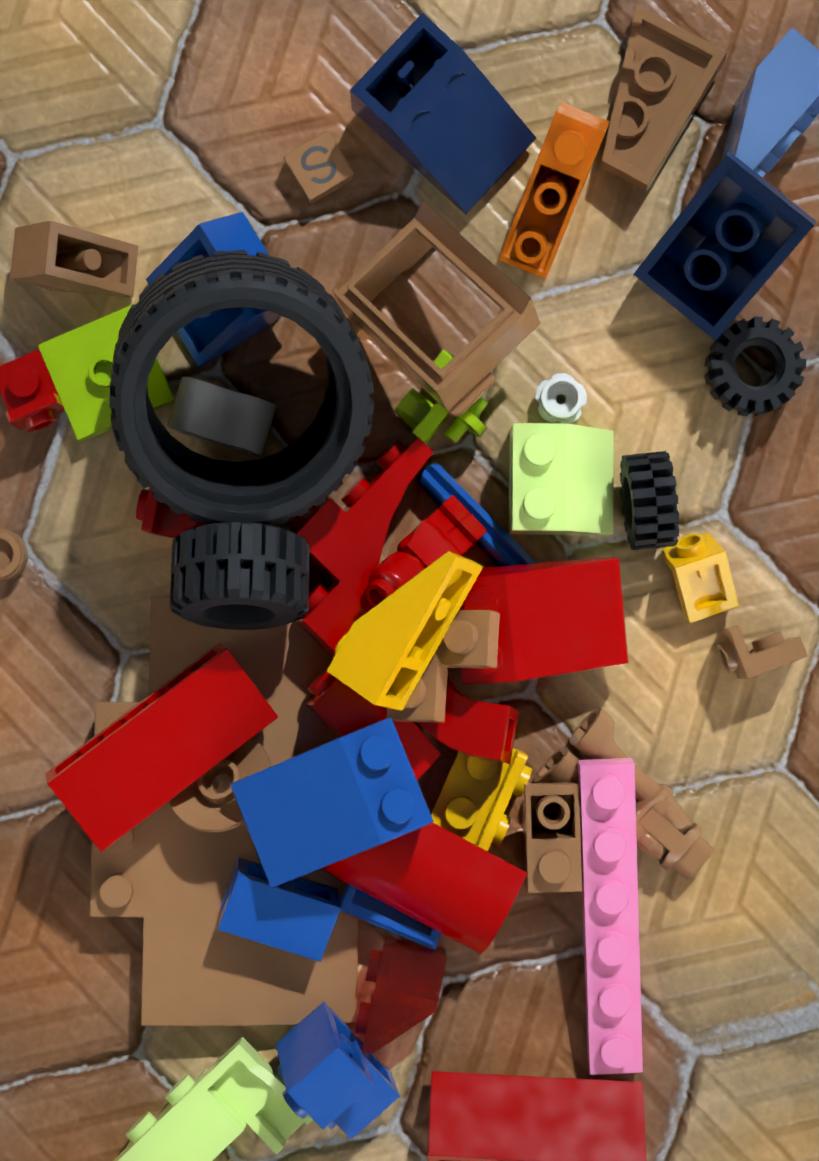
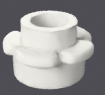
[535,373,587,424]

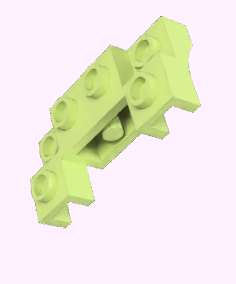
[113,1036,313,1161]

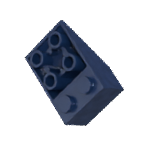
[350,13,536,215]

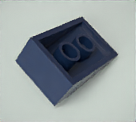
[633,151,817,341]

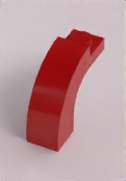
[418,674,519,764]

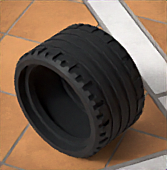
[110,250,374,525]

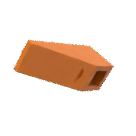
[498,102,610,279]

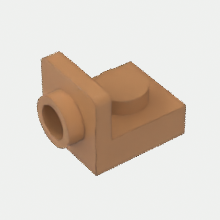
[717,625,808,679]

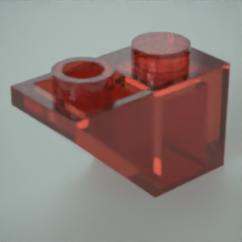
[354,936,447,1054]

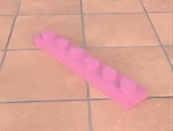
[578,758,643,1075]

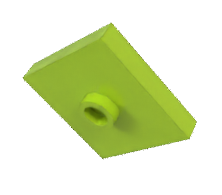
[38,305,175,442]

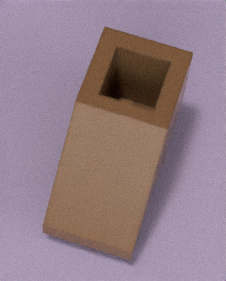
[522,782,582,893]

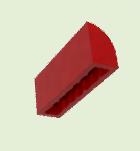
[45,642,278,852]
[320,822,528,954]
[427,1071,647,1161]

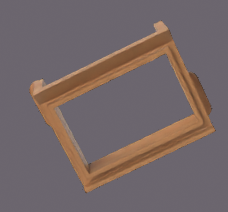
[332,200,541,416]

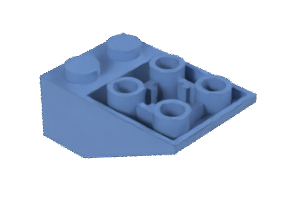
[721,27,819,178]

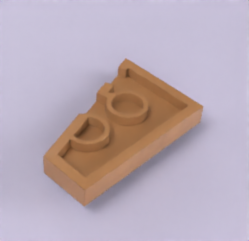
[602,4,727,192]

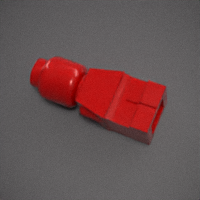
[365,495,488,607]

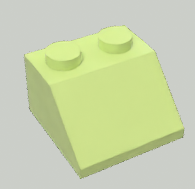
[509,423,614,535]

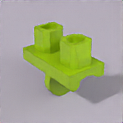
[395,350,488,445]

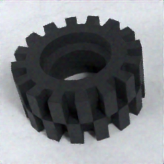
[704,317,806,417]
[620,451,679,550]

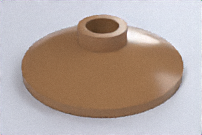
[169,737,272,832]

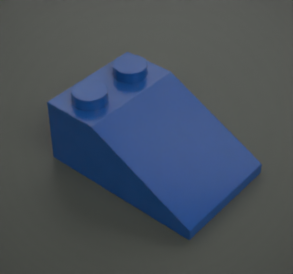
[230,717,434,888]

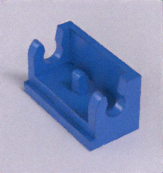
[218,857,341,962]

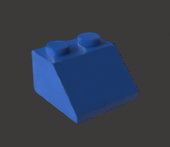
[145,212,281,367]

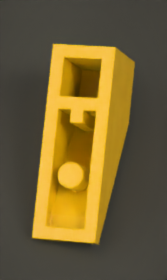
[327,551,483,711]

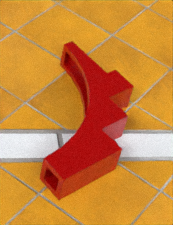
[289,437,441,781]

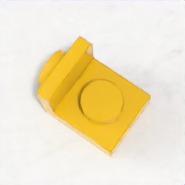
[661,533,739,623]

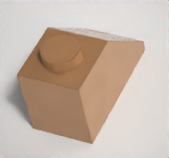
[10,221,138,298]

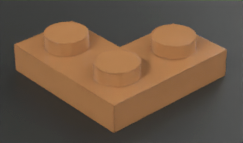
[386,610,500,723]

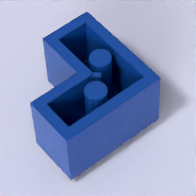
[276,1002,400,1139]

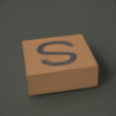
[283,130,355,205]

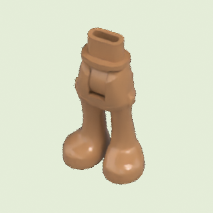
[534,707,714,880]

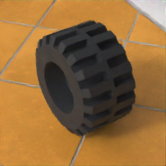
[170,522,310,630]

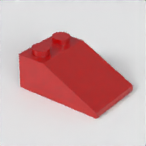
[459,557,629,685]

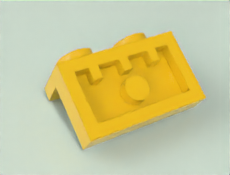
[431,748,532,851]

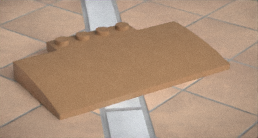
[90,597,359,1026]

